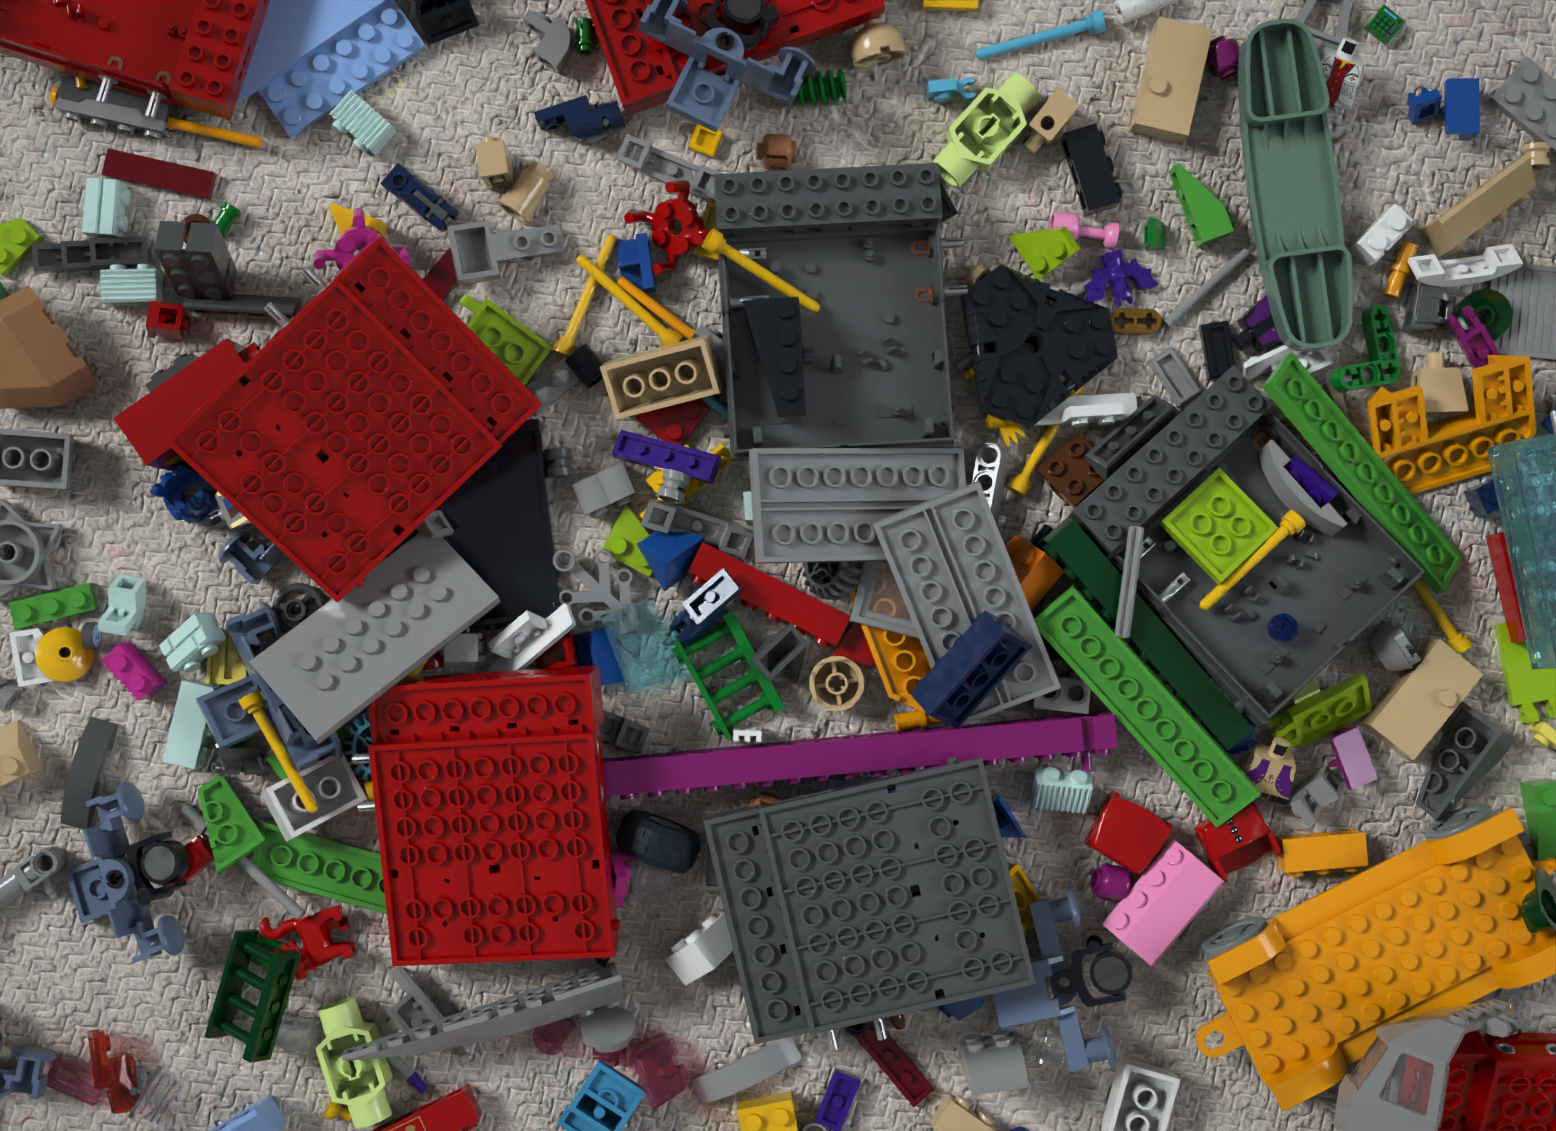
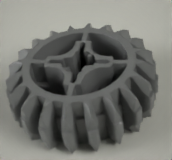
[801,561,867,601]

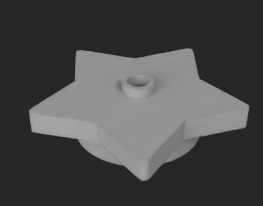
[0,499,64,600]

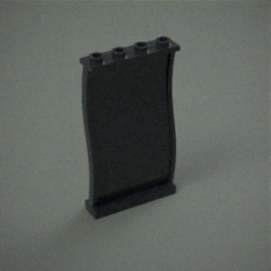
[437,419,560,633]

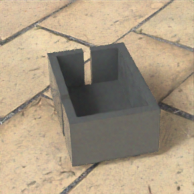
[154,221,237,300]

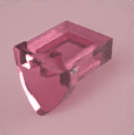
[532,1018,577,1055]

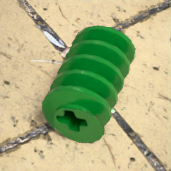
[791,69,846,108]

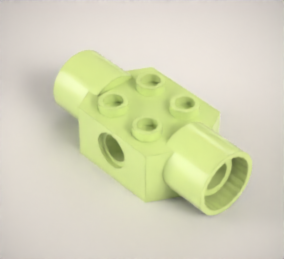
[931,73,1041,189]
[315,996,393,1129]

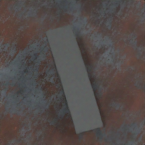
[32,237,149,274]

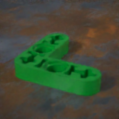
[1330,305,1401,392]

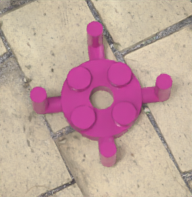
[313,208,410,270]

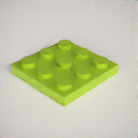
[1159,467,1278,585]

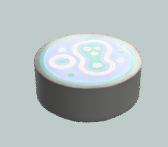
[81,622,102,650]

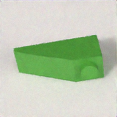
[1168,164,1234,247]
[1519,778,1556,860]

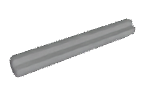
[1115,525,1144,638]

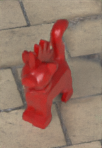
[260,905,357,981]

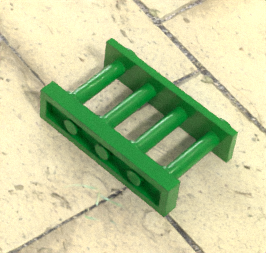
[672,610,785,739]

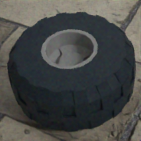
[616,809,701,873]

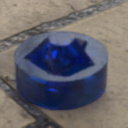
[1267,613,1298,642]

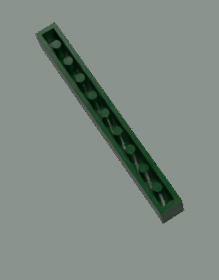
[1043,518,1253,751]

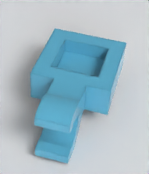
[926,77,976,102]

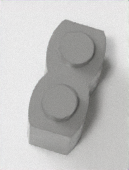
[572,463,638,518]

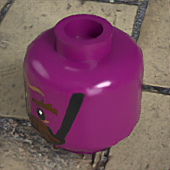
[1206,36,1240,80]

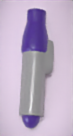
[387,1056,428,1094]

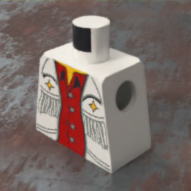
[1319,37,1363,110]

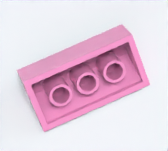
[1102,839,1224,967]

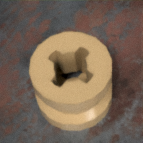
[1521,142,1550,170]

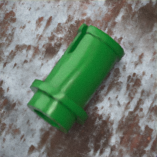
[574,17,596,55]
[213,202,240,239]

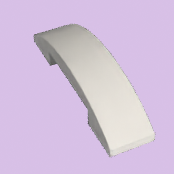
[1407,244,1523,287]

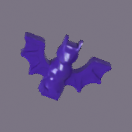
[1084,249,1158,307]

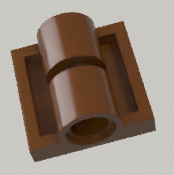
[1037,433,1105,509]

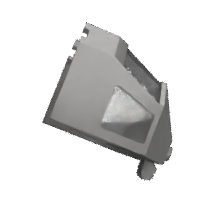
[1333,999,1526,1131]

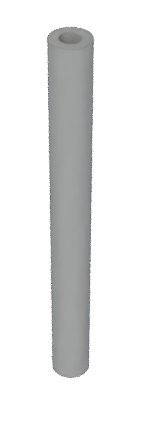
[1162,248,1251,328]

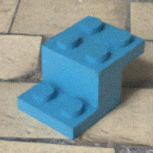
[557,1059,647,1131]

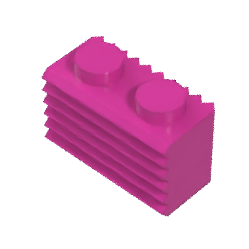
[102,642,168,700]

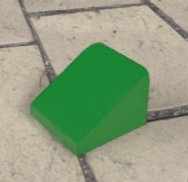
[1144,218,1166,251]

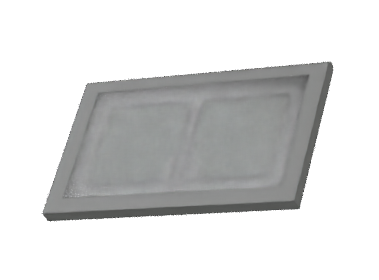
[850,561,919,639]

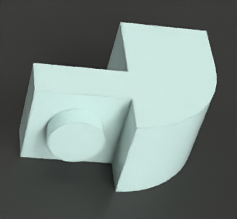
[98,574,147,636]

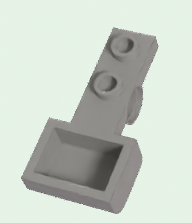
[447,220,564,284]

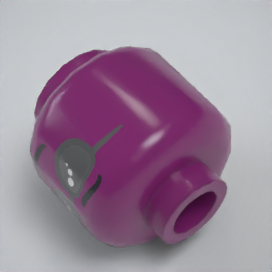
[1090,863,1134,903]

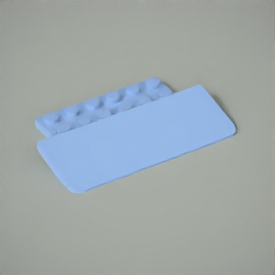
[236,0,426,138]

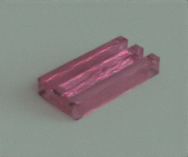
[46,1057,108,1106]

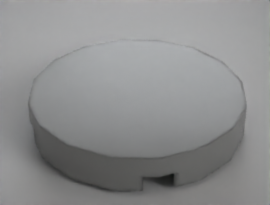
[581,1006,636,1053]

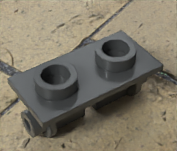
[206,748,269,776]

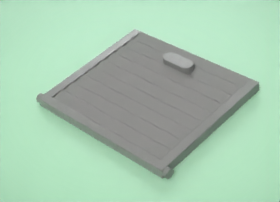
[1489,263,1556,361]

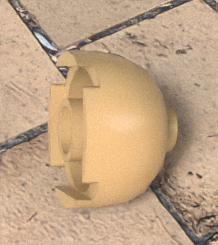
[851,19,907,68]
[809,656,864,711]

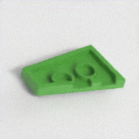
[197,776,267,874]

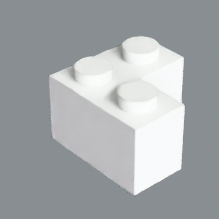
[665,912,733,986]

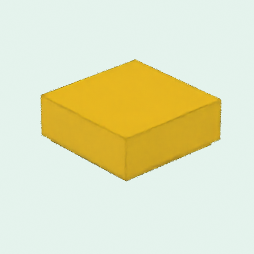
[688,124,723,159]

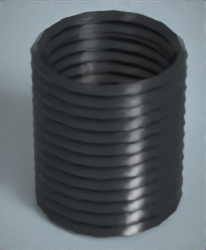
[565,343,603,389]

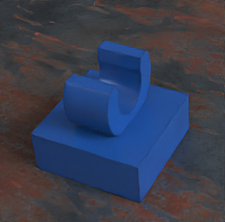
[1407,87,1442,125]

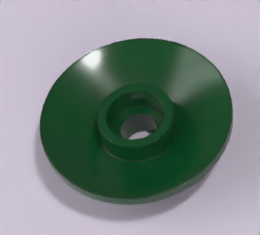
[1455,289,1512,341]

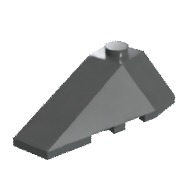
[1415,701,1517,821]

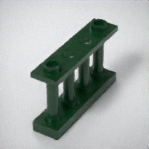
[205,929,301,1063]

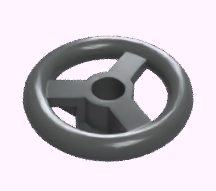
[272,583,326,634]

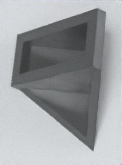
[750,623,809,684]

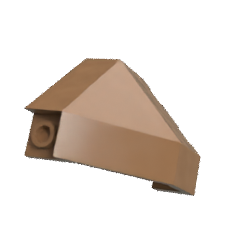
[0,285,97,409]

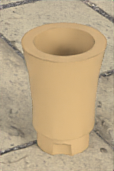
[497,160,554,225]

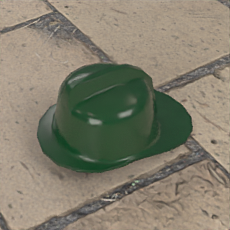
[1521,868,1556,934]

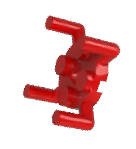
[624,180,710,275]

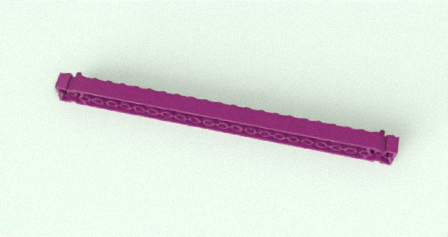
[603,711,1118,801]

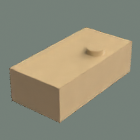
[1129,16,1213,144]
[600,334,726,420]
[1360,639,1484,760]

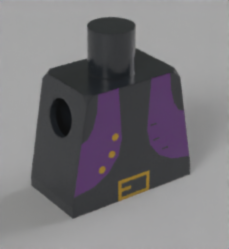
[1232,293,1282,352]

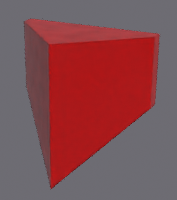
[535,628,579,669]

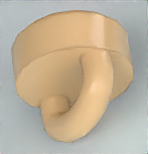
[964,265,991,289]

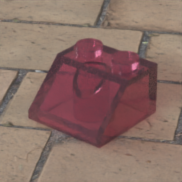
[631,1032,689,1110]

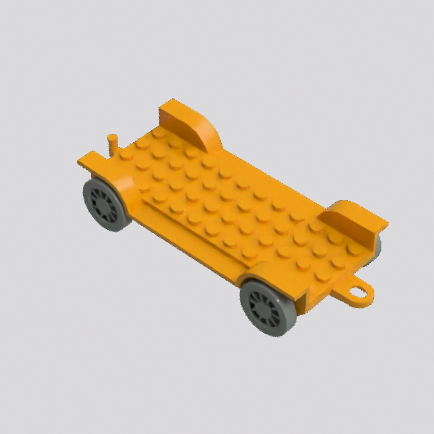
[1195,804,1556,1112]

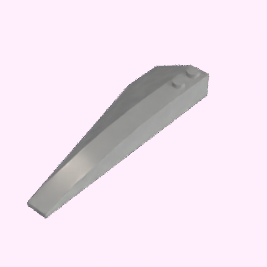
[341,963,625,1061]

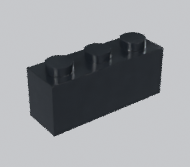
[1060,123,1122,217]

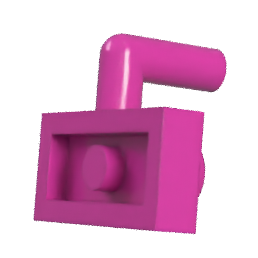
[611,851,637,909]

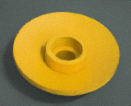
[35,627,94,682]

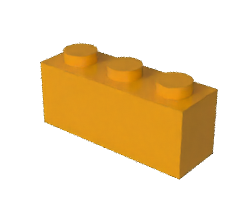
[1275,829,1369,877]

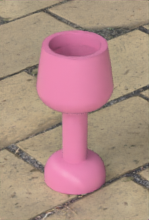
[1048,212,1119,250]

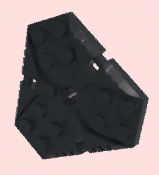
[960,264,1118,430]

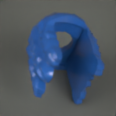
[150,463,218,524]

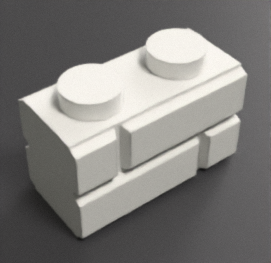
[1348,204,1415,267]

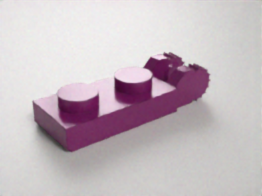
[1447,306,1500,369]

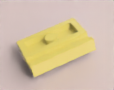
[206,629,249,685]

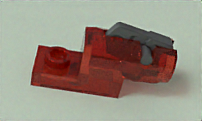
[87,1029,144,1114]

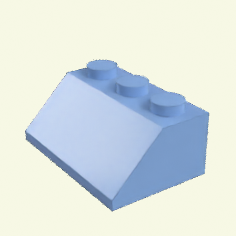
[210,1095,287,1131]

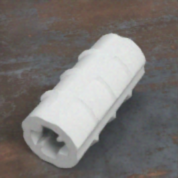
[1113,0,1174,24]

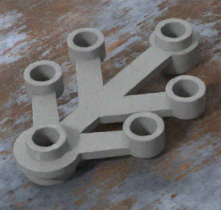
[553,548,640,628]

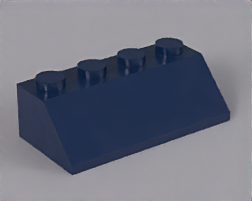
[910,610,1033,728]

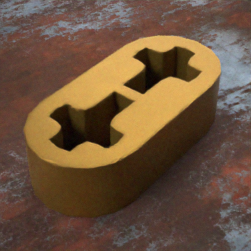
[1110,308,1162,335]

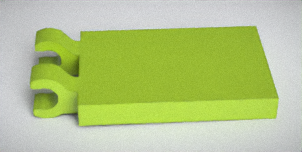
[459,293,552,386]
[1494,623,1556,723]
[1268,672,1372,751]

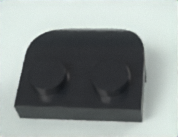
[415,0,479,45]

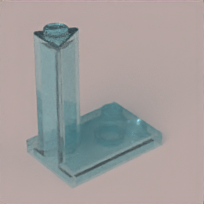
[601,597,681,693]

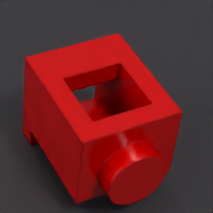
[146,301,191,340]

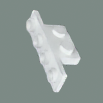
[1243,344,1334,381]
[1034,393,1138,427]
[488,603,576,672]

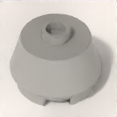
[1368,617,1422,672]

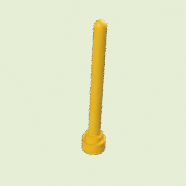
[701,228,820,313]
[552,235,617,358]
[576,255,684,346]
[1006,386,1084,497]
[1199,510,1306,610]
[1412,577,1473,654]
[238,690,318,813]

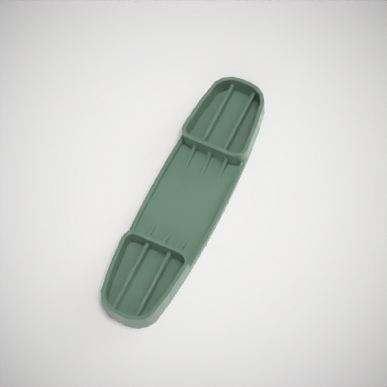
[1238,19,1353,352]

